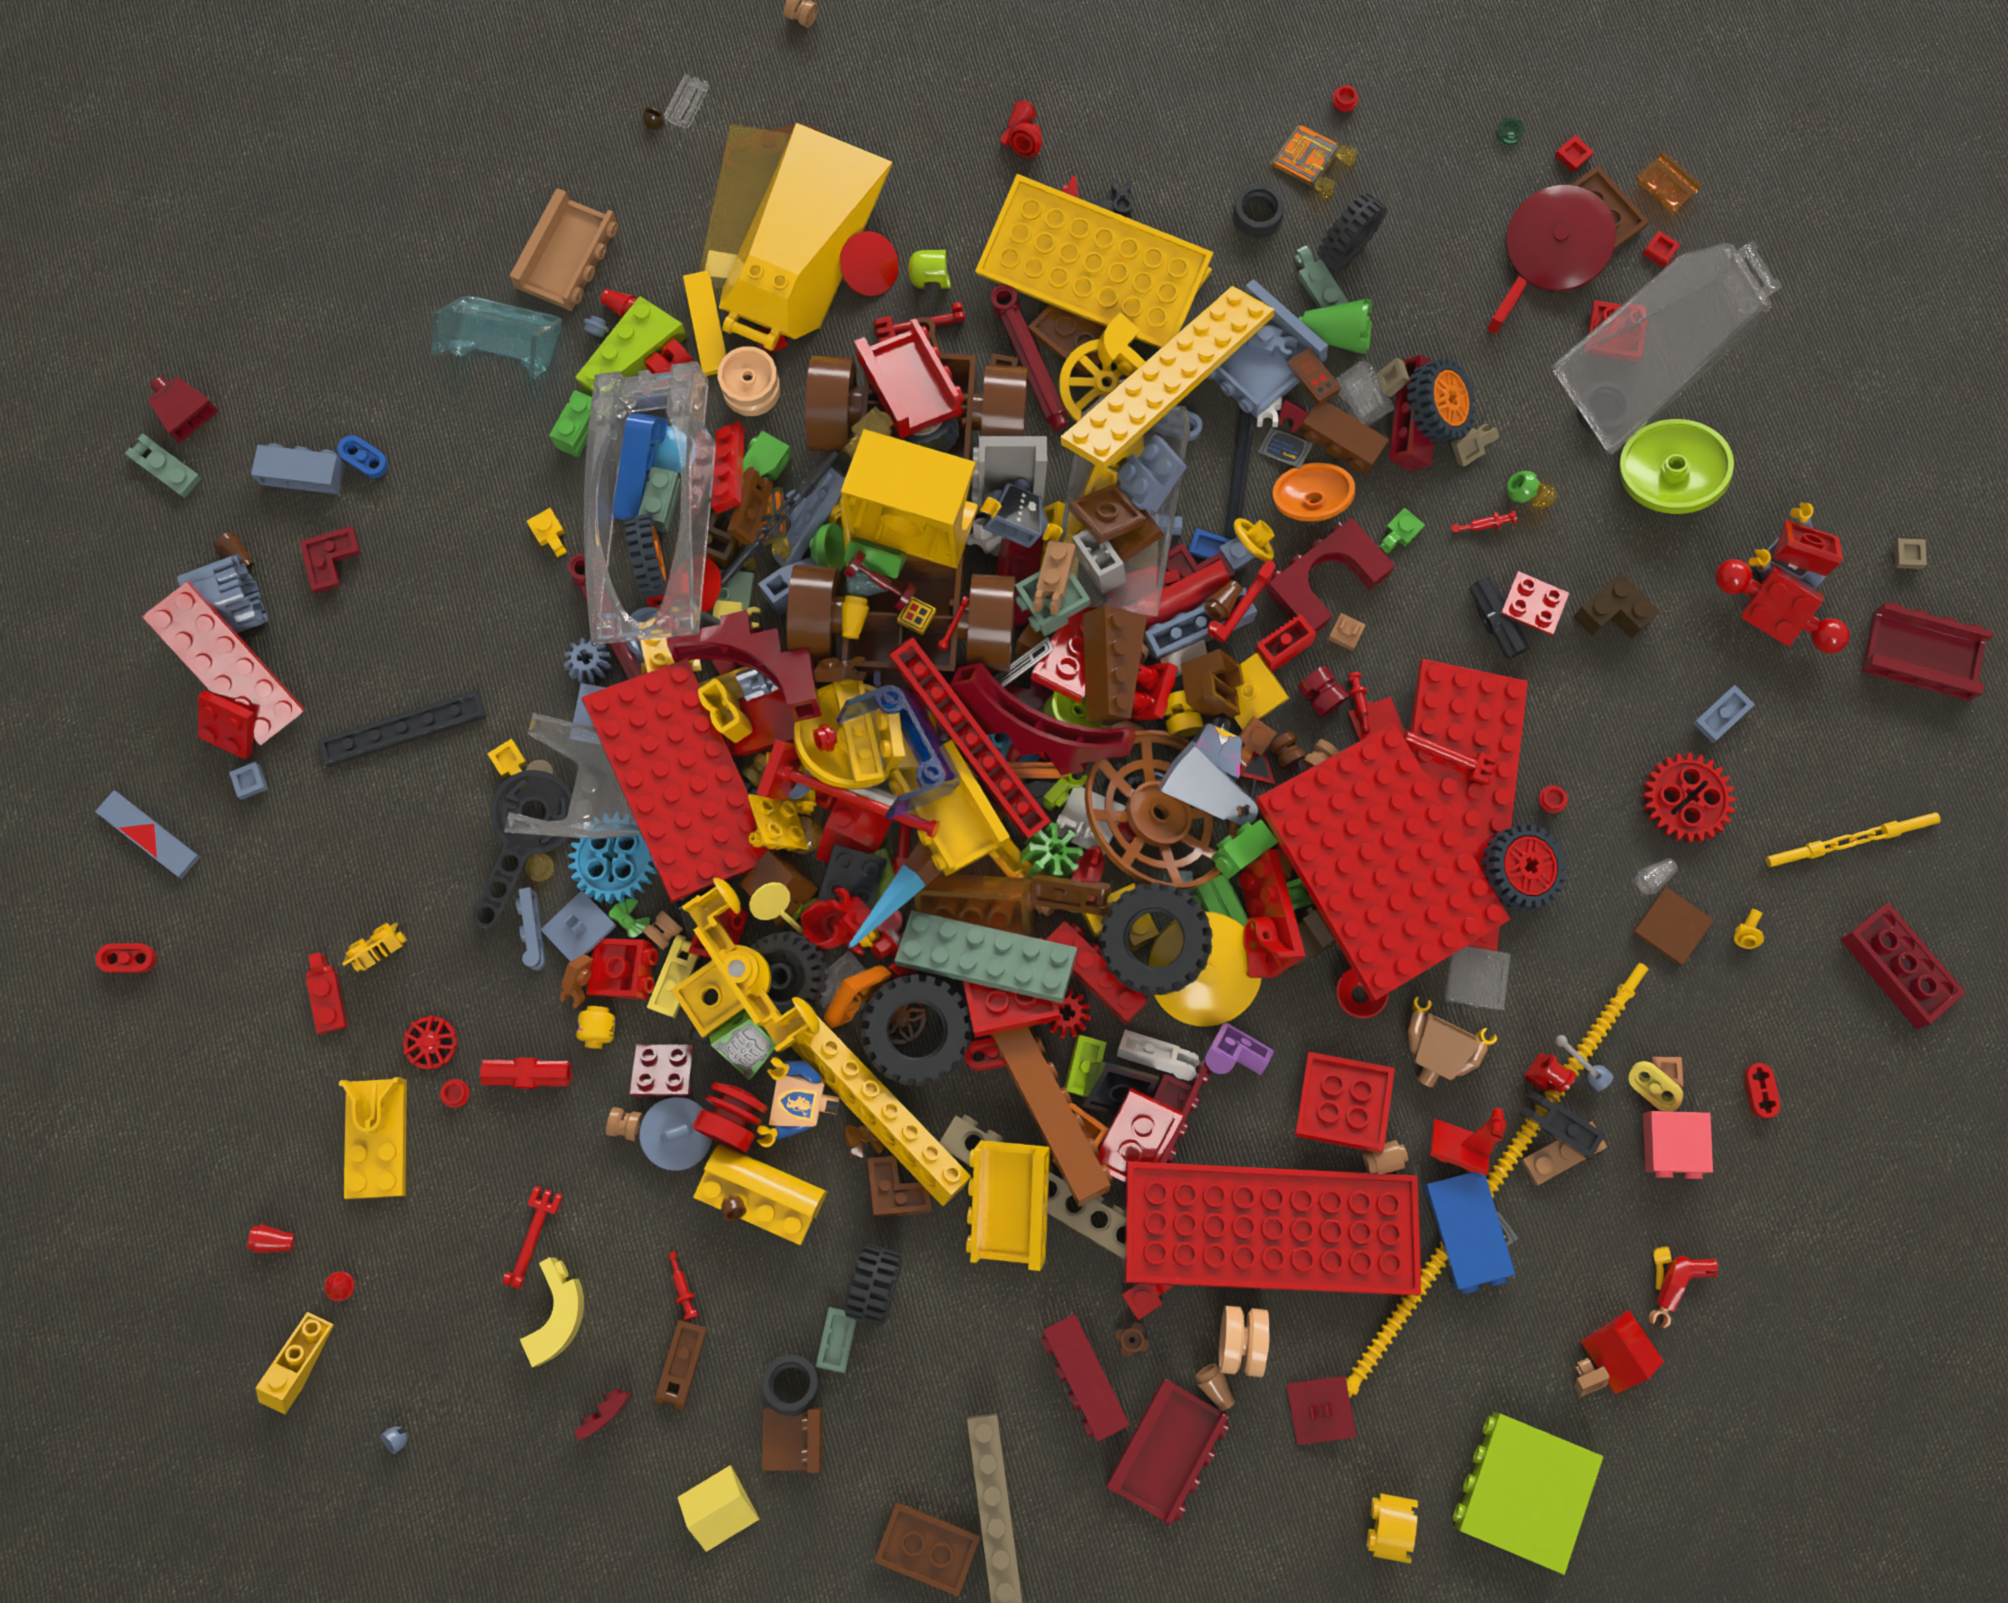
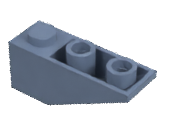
[758,557,845,617]

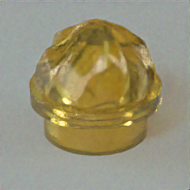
[1529,482,1557,509]

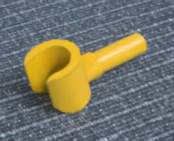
[1653,1246,1672,1290]

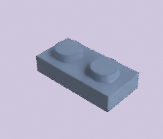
[1693,685,1755,743]

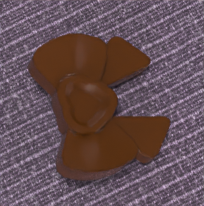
[843,1125,885,1159]

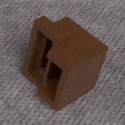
[1181,649,1244,718]
[740,850,818,928]

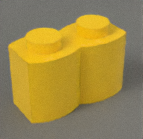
[698,678,752,743]

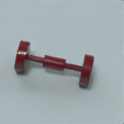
[843,550,917,611]

